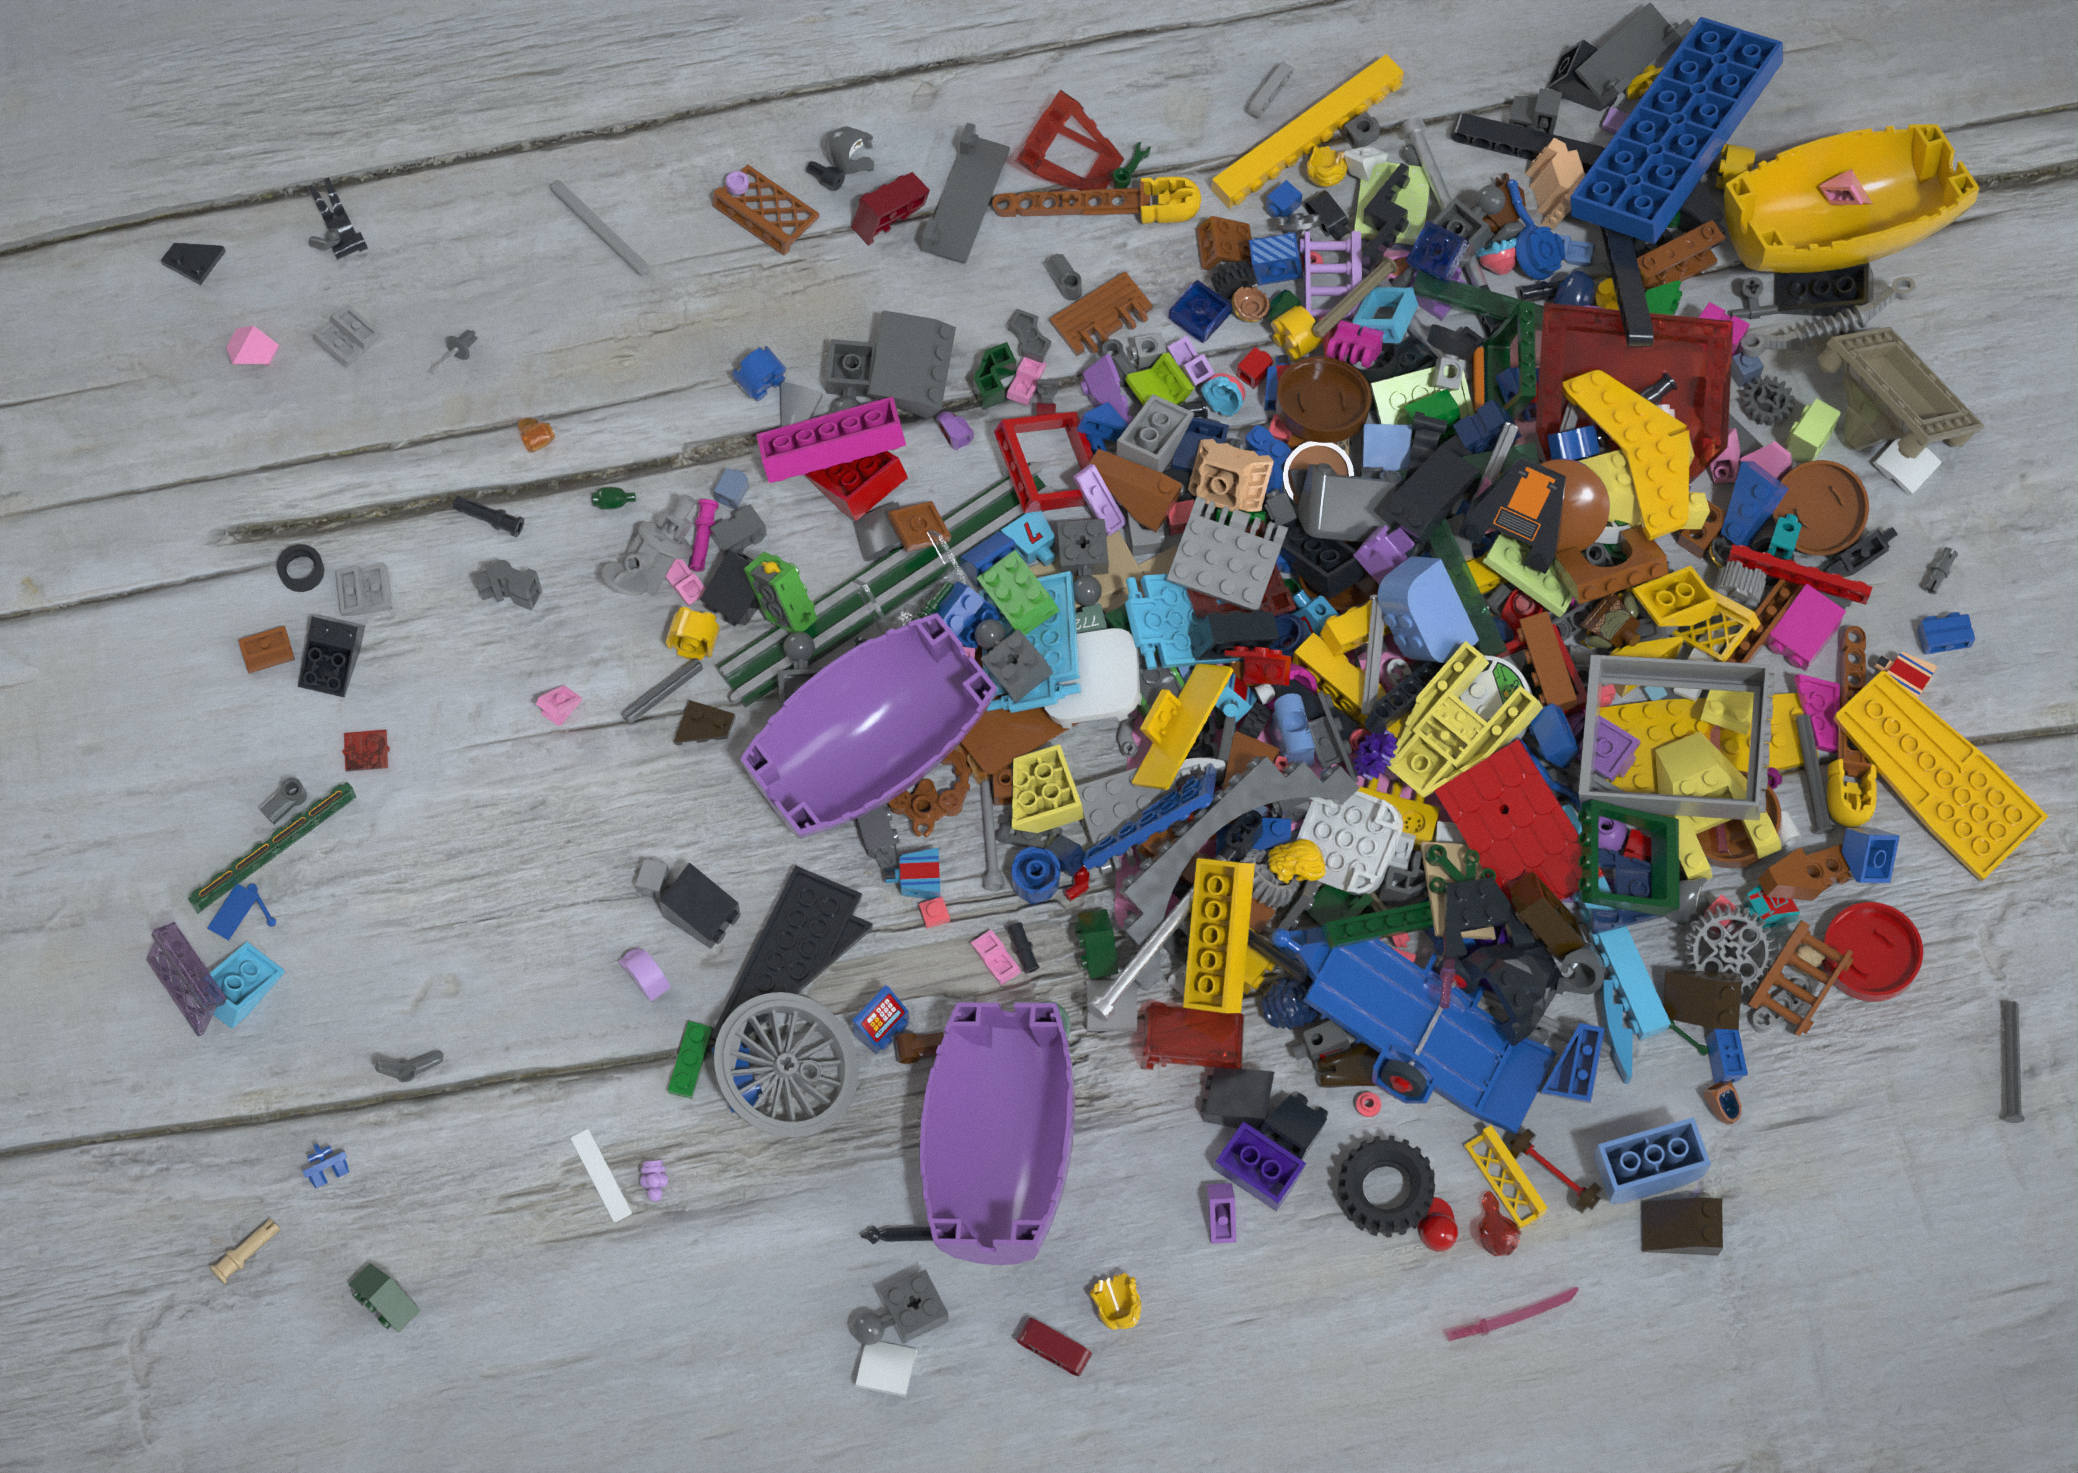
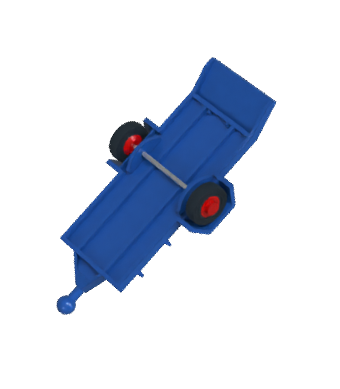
[1271,928,1557,1135]

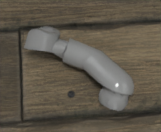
[1118,708,1139,757]

